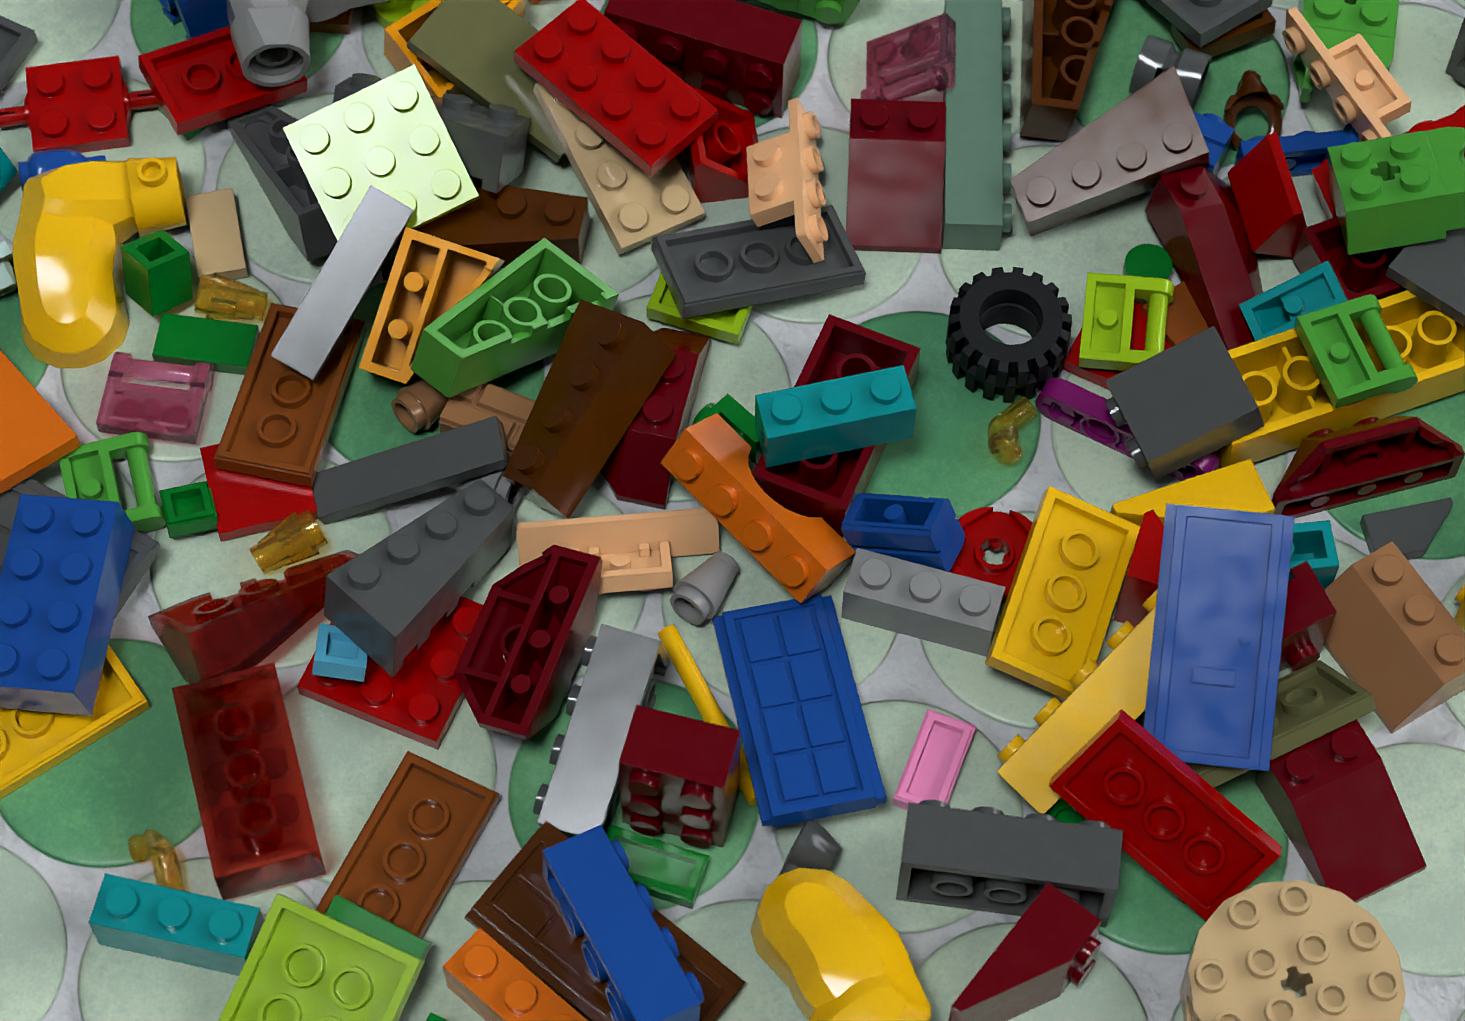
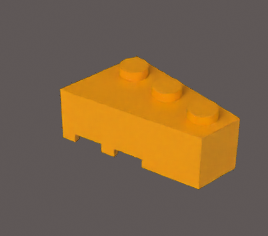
[359,227,505,384]

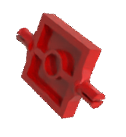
[0,55,159,153]

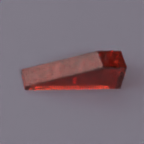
[148,550,359,692]

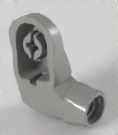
[227,0,389,87]

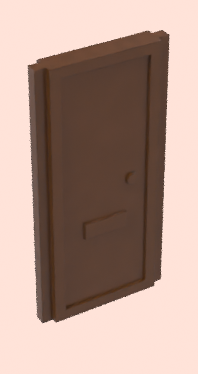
[464,820,745,1021]

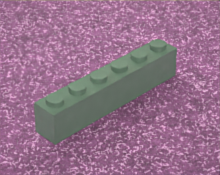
[942,0,1012,251]

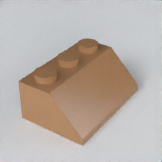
[1324,541,1465,734]

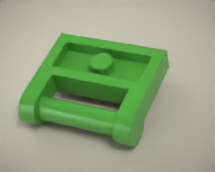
[1294,294,1418,409]
[59,432,166,532]

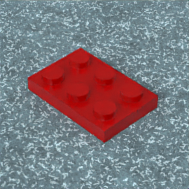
[138,26,307,135]

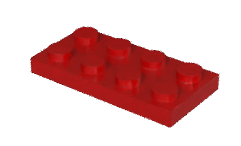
[514,0,719,177]
[1049,709,1282,921]

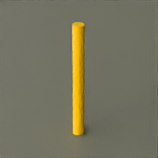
[658,625,757,806]

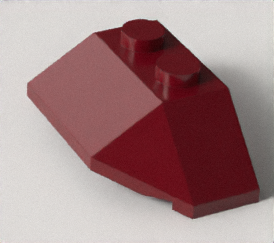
[600,328,711,510]
[1271,415,1465,518]
[454,545,603,740]

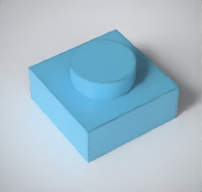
[312,623,368,682]

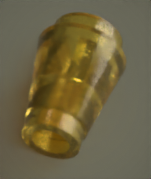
[194,272,268,321]
[250,509,328,575]

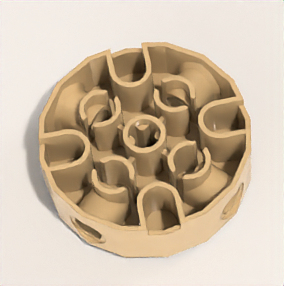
[1180,880,1406,1021]

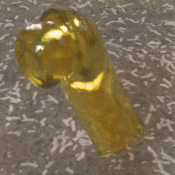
[988,397,1037,465]

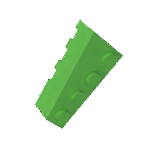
[410,238,619,398]

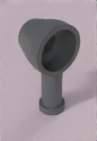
[777,820,841,877]

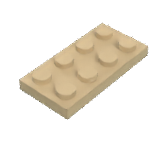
[533,83,705,255]

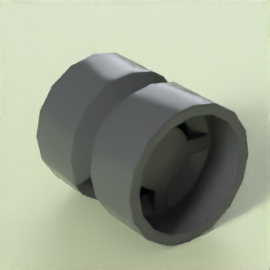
[1129,35,1212,110]

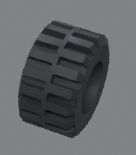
[945,267,1072,402]

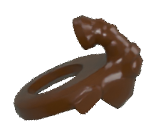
[1223,69,1284,149]

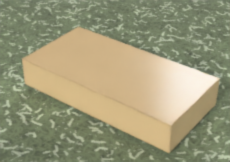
[185,188,248,285]

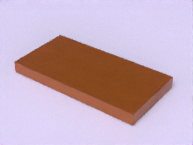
[214,303,366,487]
[315,751,500,939]

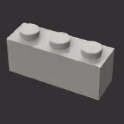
[841,548,1005,657]

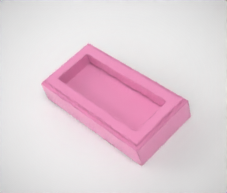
[892,709,976,810]

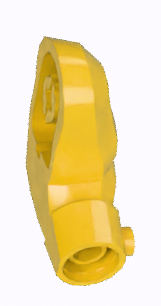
[12,157,188,368]
[750,868,931,1021]

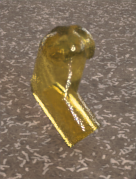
[128,829,186,891]

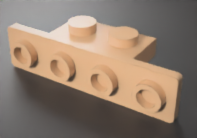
[1282,6,1411,142]
[747,97,828,263]
[516,508,720,595]

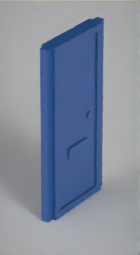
[1143,504,1295,771]
[712,594,886,827]

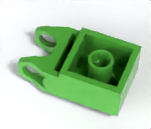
[1292,0,1399,103]
[1327,127,1465,255]

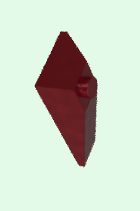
[1145,166,1263,350]

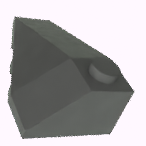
[225,104,338,261]

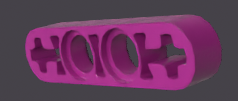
[1035,378,1220,481]

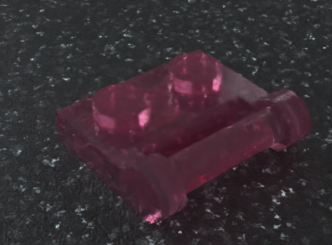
[861,13,956,100]
[96,352,214,444]

